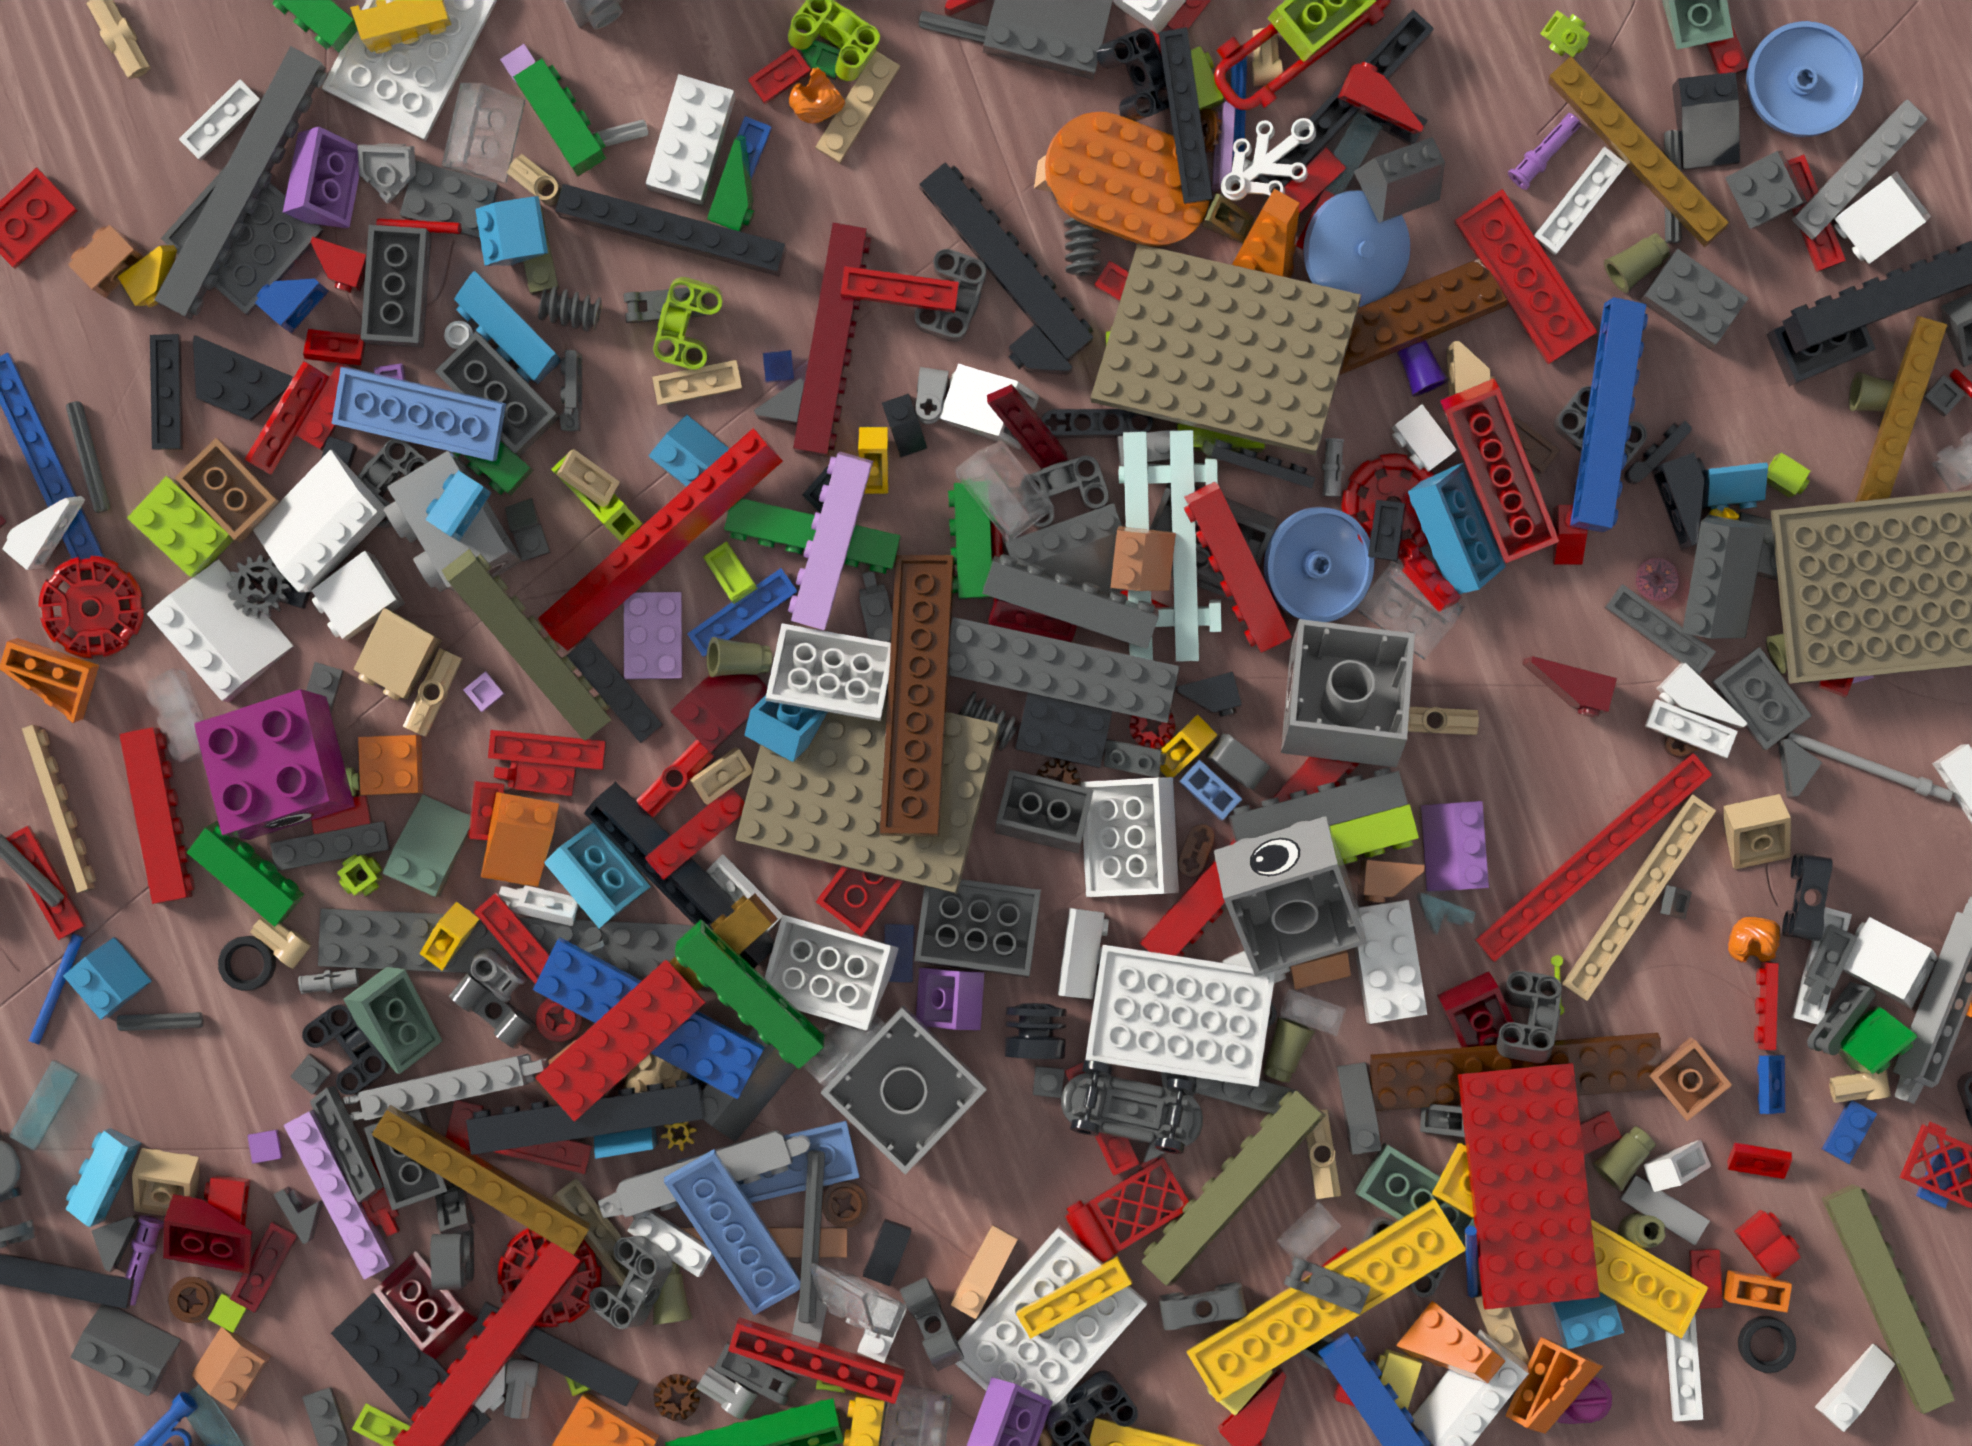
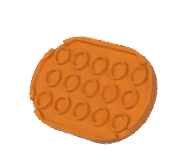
[1045,112,1209,247]

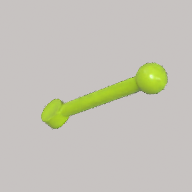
[1551,955,1565,1015]

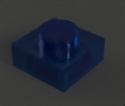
[763,350,795,383]

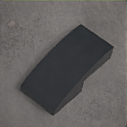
[863,1218,912,1286]

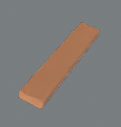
[679,1227,847,1258]

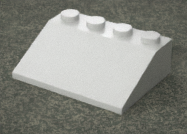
[253,450,386,592]
[147,559,294,702]
[765,623,891,721]
[1081,777,1179,897]
[764,915,899,1031]

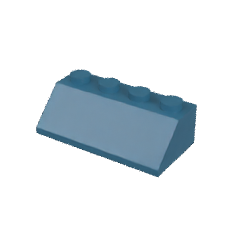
[454,271,561,385]
[1408,463,1506,594]

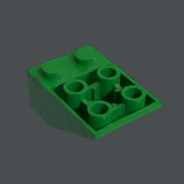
[1839,1006,1917,1074]

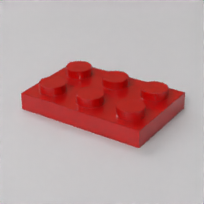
[0,167,78,269]

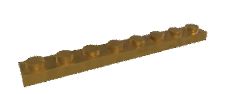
[1855,316,1947,502]

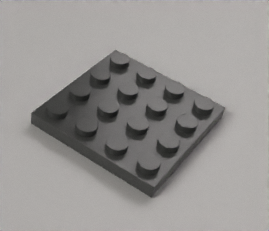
[161,166,324,316]

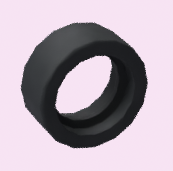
[218,936,276,991]
[1738,1316,1797,1373]

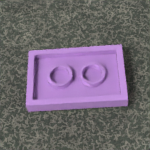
[624,592,683,679]

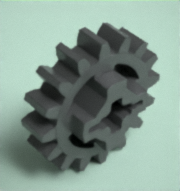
[227,555,292,619]

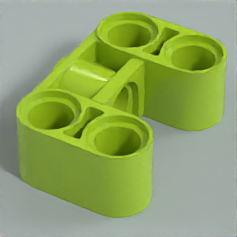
[788,0,880,81]
[653,277,723,370]

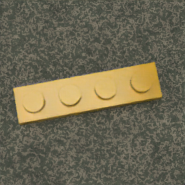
[1016,1256,1132,1339]

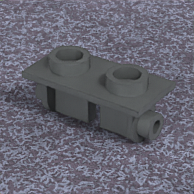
[1104,739,1166,778]

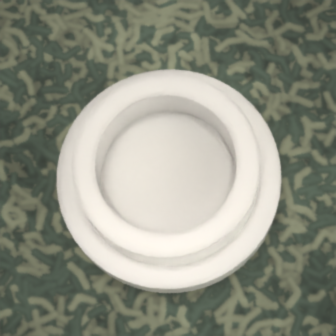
[444,321,473,349]

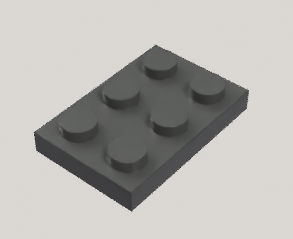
[400,160,499,239]
[1712,647,1812,751]

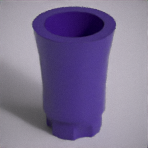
[1397,340,1449,397]

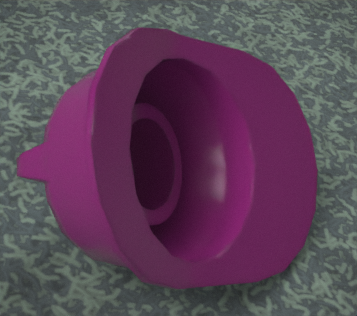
[1557,1377,1612,1424]

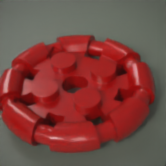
[1341,453,1435,549]
[38,556,145,659]
[497,1228,602,1328]

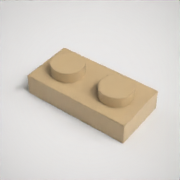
[556,449,620,507]
[690,747,753,805]

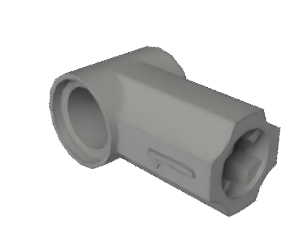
[504,1358,539,1419]
[696,1366,758,1420]

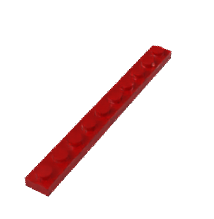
[1474,753,1712,962]

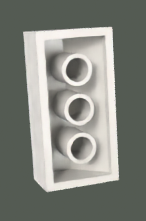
[1412,1329,1529,1446]

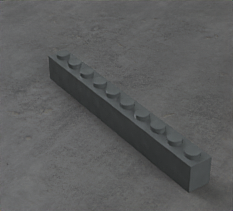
[155,46,326,320]

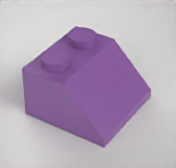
[916,968,984,1030]

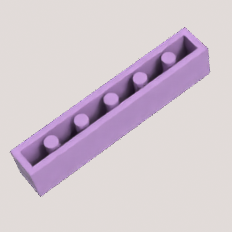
[788,452,873,630]
[283,1110,395,1280]

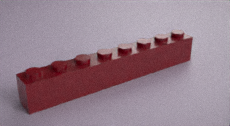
[793,222,872,457]

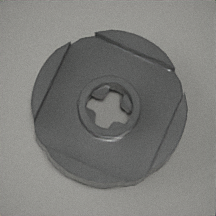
[0,1220,36,1248]

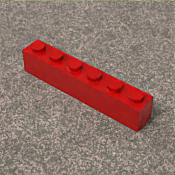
[1183,481,1292,653]
[119,727,195,904]
[728,1317,905,1404]

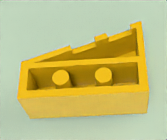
[350,0,452,54]

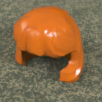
[789,67,845,123]
[1728,917,1781,963]

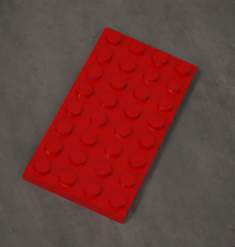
[1458,1063,1600,1310]

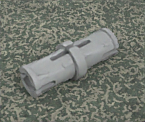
[1322,438,1345,497]
[298,969,360,994]

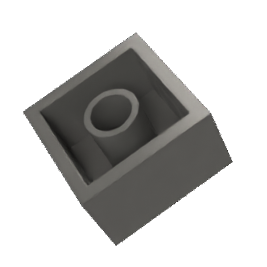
[1725,151,1807,229]

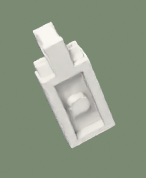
[498,885,580,926]

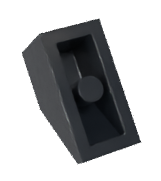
[1008,324,1073,375]
[1176,672,1242,717]

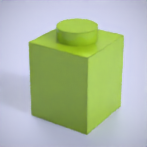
[1767,452,1811,498]

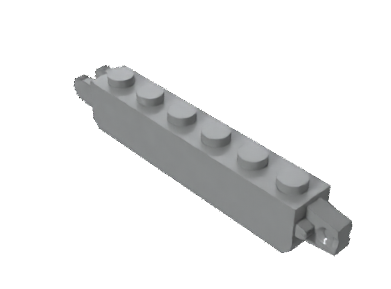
[1893,897,1972,1104]
[343,1053,549,1121]
[598,1130,811,1220]

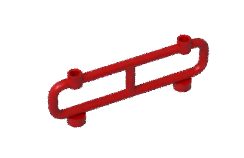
[1214,0,1391,111]

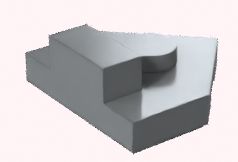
[357,143,416,204]

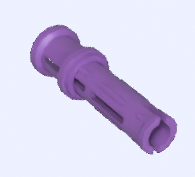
[1508,113,1582,190]
[125,1215,164,1305]

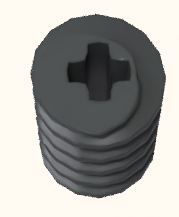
[1064,218,1101,276]
[538,286,602,332]
[958,691,1020,751]

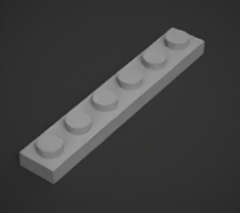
[1791,99,1927,240]

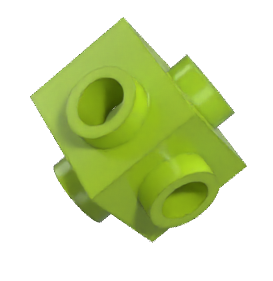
[1540,10,1590,57]
[337,854,383,897]

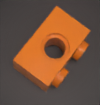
[1723,1270,1792,1313]

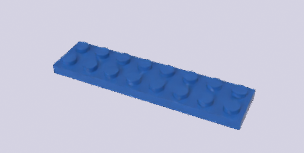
[533,937,765,1100]

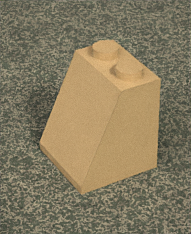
[354,608,442,701]

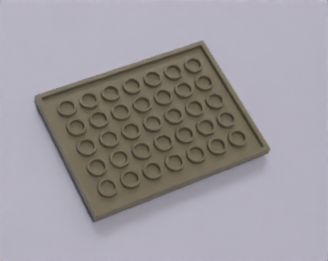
[1091,244,1361,456]
[1771,490,1972,684]
[735,698,1000,894]

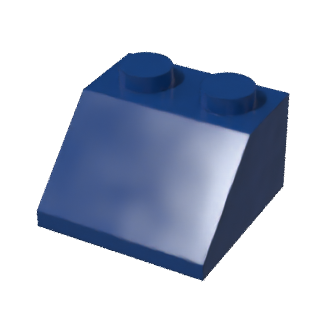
[255,279,329,334]

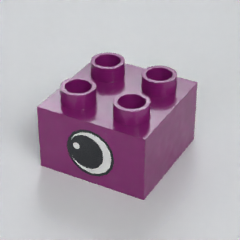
[194,689,355,840]

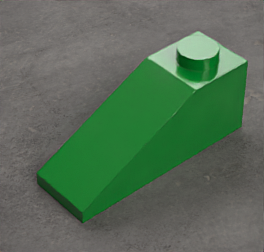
[707,135,755,231]

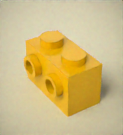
[843,1392,885,1446]

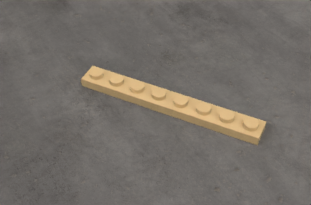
[1562,794,1716,1001]

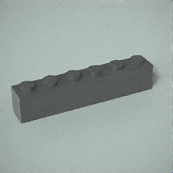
[982,554,1159,649]
[1228,767,1408,843]

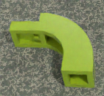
[551,455,643,543]

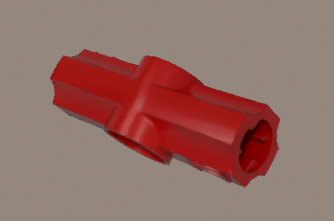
[636,739,715,818]

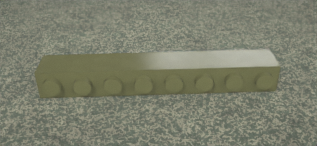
[441,549,612,741]
[1142,1090,1326,1286]
[1821,1184,1955,1414]

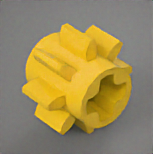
[661,1121,697,1151]

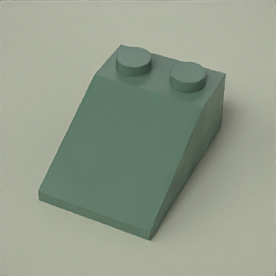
[1662,0,1734,50]
[383,794,471,897]
[343,967,442,1074]

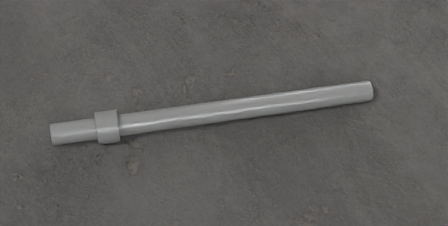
[1786,731,1953,802]

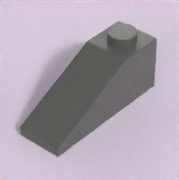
[1337,1062,1382,1155]

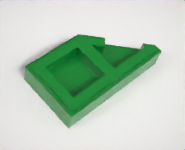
[800,40,840,80]

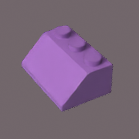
[283,126,359,228]
[1420,801,1489,891]
[967,1377,1053,1446]

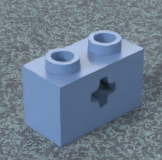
[1178,760,1242,821]

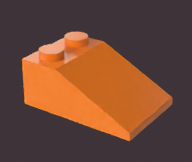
[481,792,559,887]

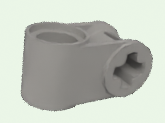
[916,367,949,425]
[471,948,527,1002]

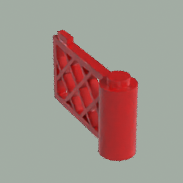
[1899,1122,1972,1209]
[1064,1157,1189,1263]

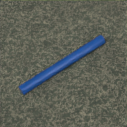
[28,933,84,1044]
[1465,1226,1479,1298]

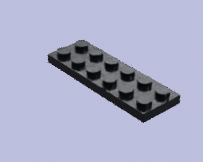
[331,1293,492,1446]

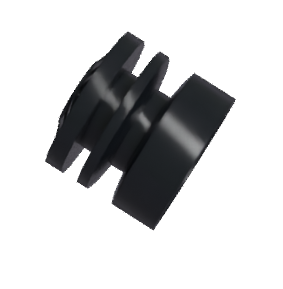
[1005,1003,1067,1059]

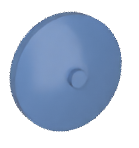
[1746,21,1863,137]
[1303,190,1410,307]
[1264,507,1374,622]

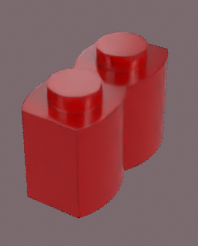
[1734,1210,1801,1279]

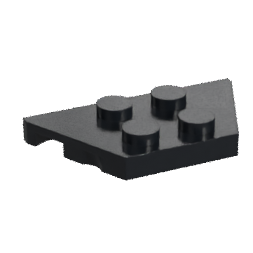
[193,335,294,421]

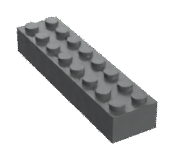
[948,617,1180,723]

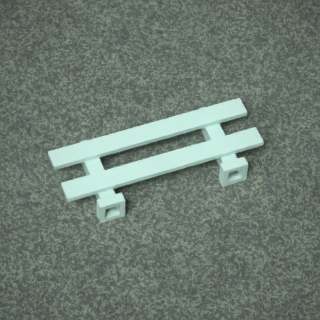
[1119,430,1222,661]

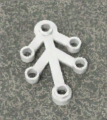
[1221,118,1316,201]

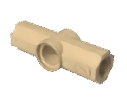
[86,0,151,80]
[403,648,463,737]
[1408,707,1479,735]
[1306,1109,1341,1199]

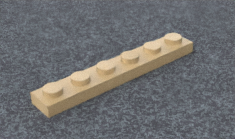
[22,725,96,893]

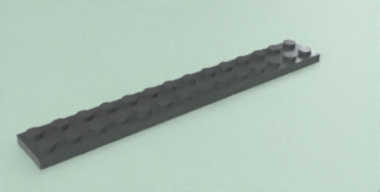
[318,908,694,981]

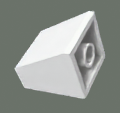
[1834,171,1931,264]
[939,364,1039,450]
[311,551,405,640]
[1843,917,1938,1009]

